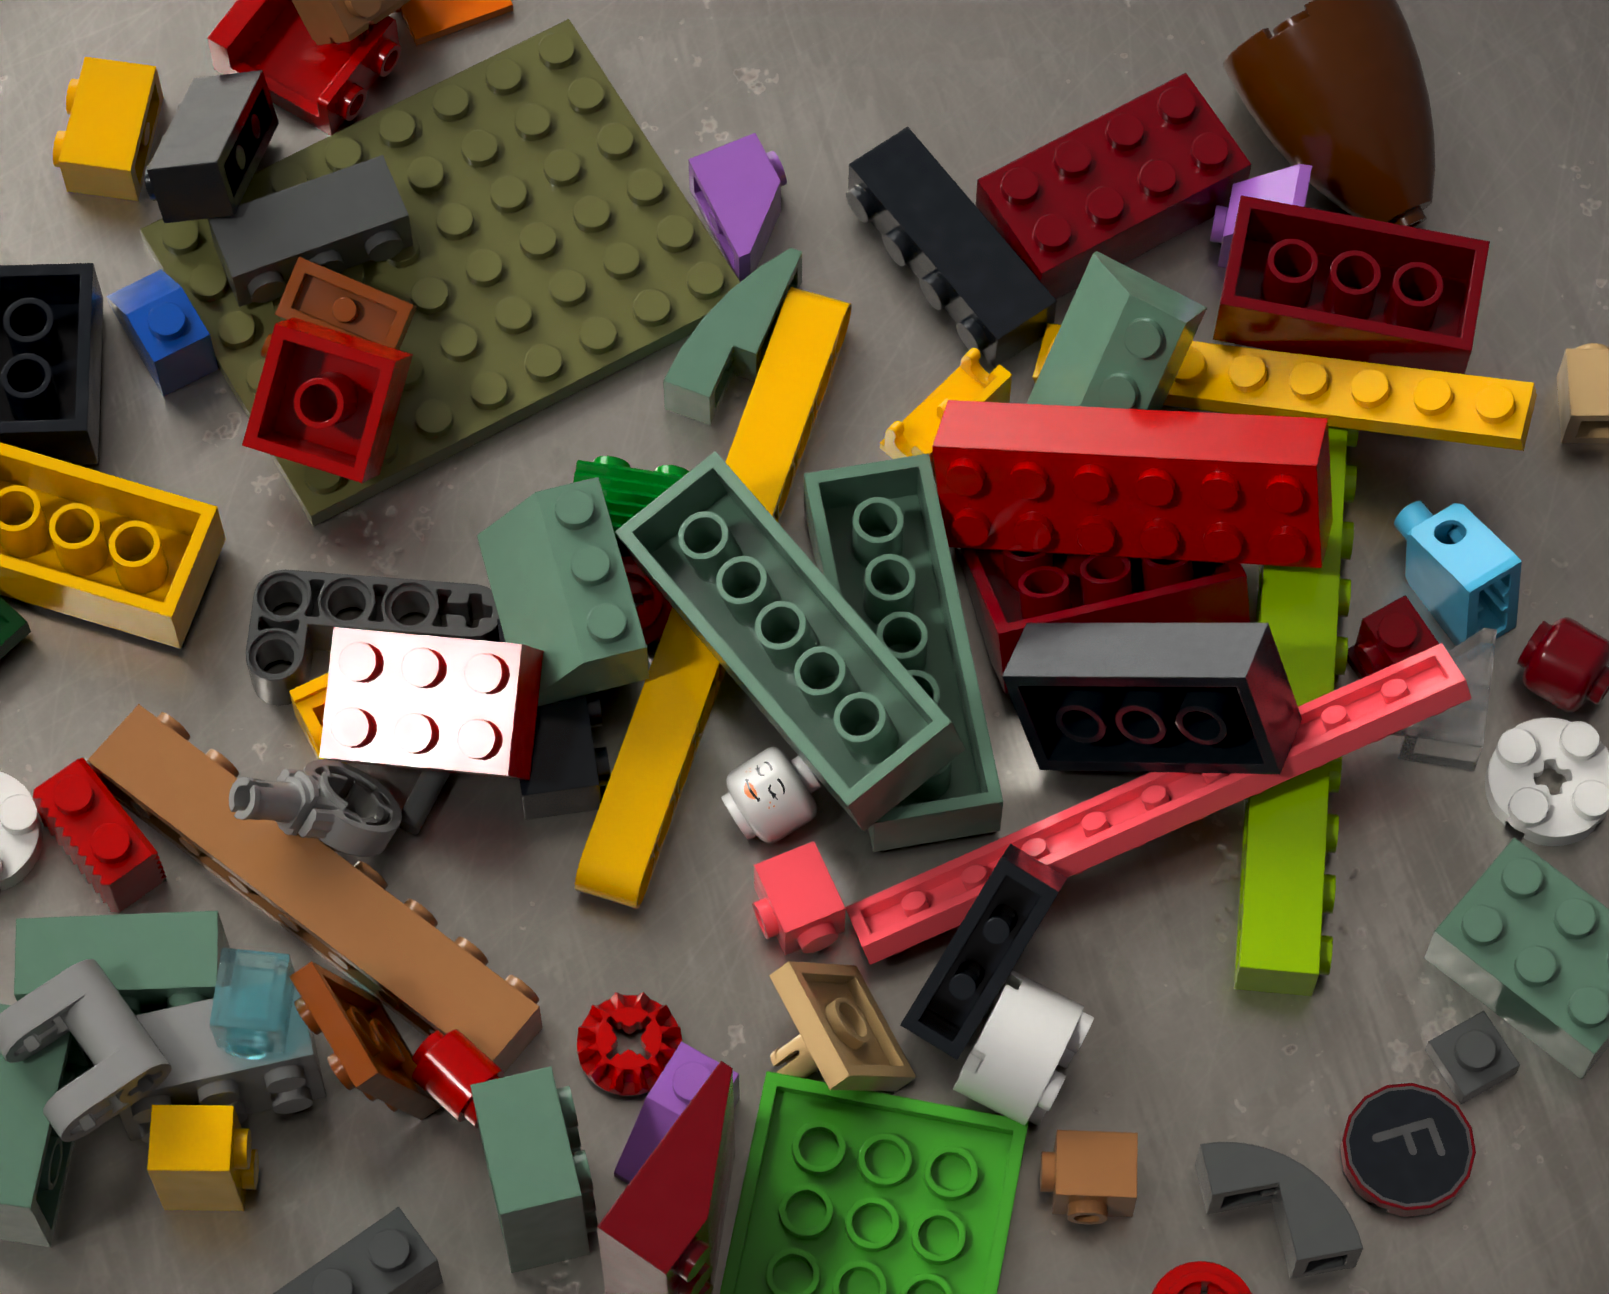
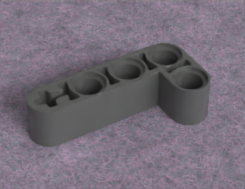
[246,570,500,706]

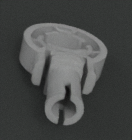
[229,759,402,857]

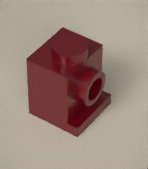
[1347,595,1439,679]

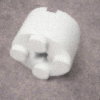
[953,970,1094,1126]

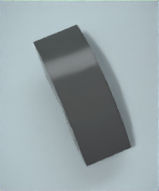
[1195,1142,1363,1279]

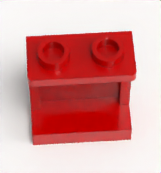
[207,0,401,136]

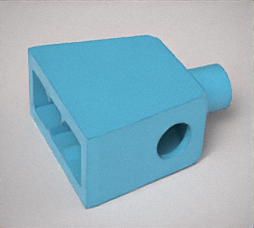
[1394,501,1522,658]

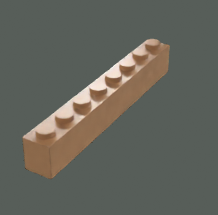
[87,704,543,1072]

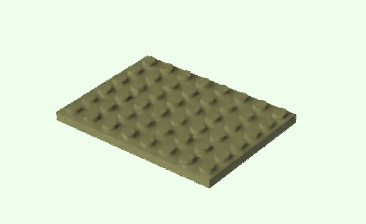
[140,19,740,527]

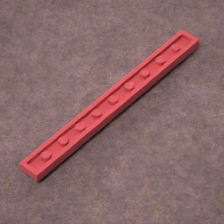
[845,643,1472,965]

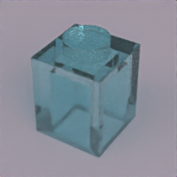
[209,948,295,1059]

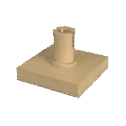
[769,961,916,1091]

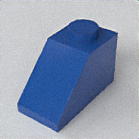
[106,269,218,397]

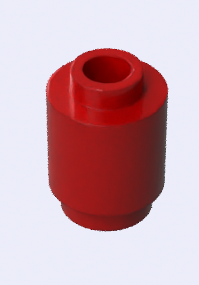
[412,1029,505,1128]

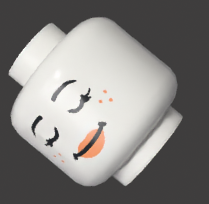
[721,747,822,844]

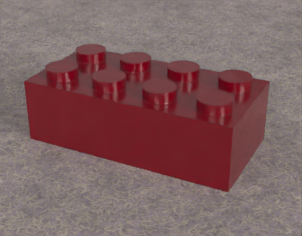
[975,73,1252,299]
[1213,195,1490,374]

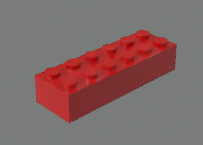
[932,400,1333,568]

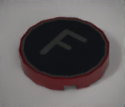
[1340,1083,1476,1217]

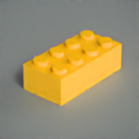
[0,442,226,649]

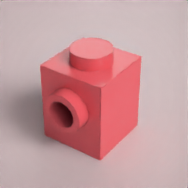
[752,841,846,955]

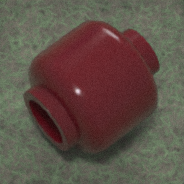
[1517,617,1609,713]

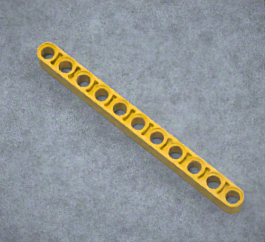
[574,287,852,909]

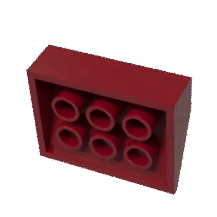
[955,547,1250,694]
[597,1061,735,1294]

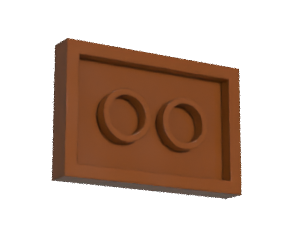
[289,961,442,1120]

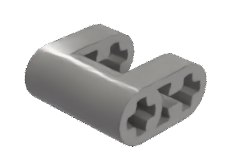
[0,959,171,1142]

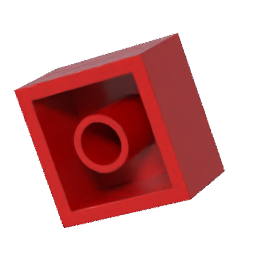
[242,317,413,483]

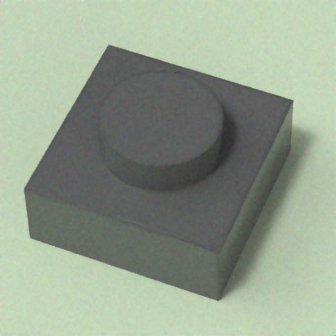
[1425,1011,1520,1104]

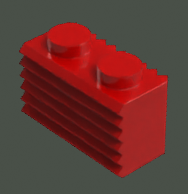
[32,758,167,913]

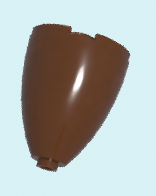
[1223,0,1435,227]

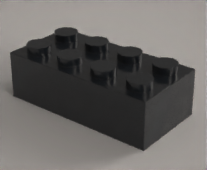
[1002,623,1302,774]

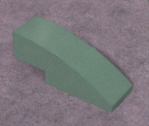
[663,248,802,426]

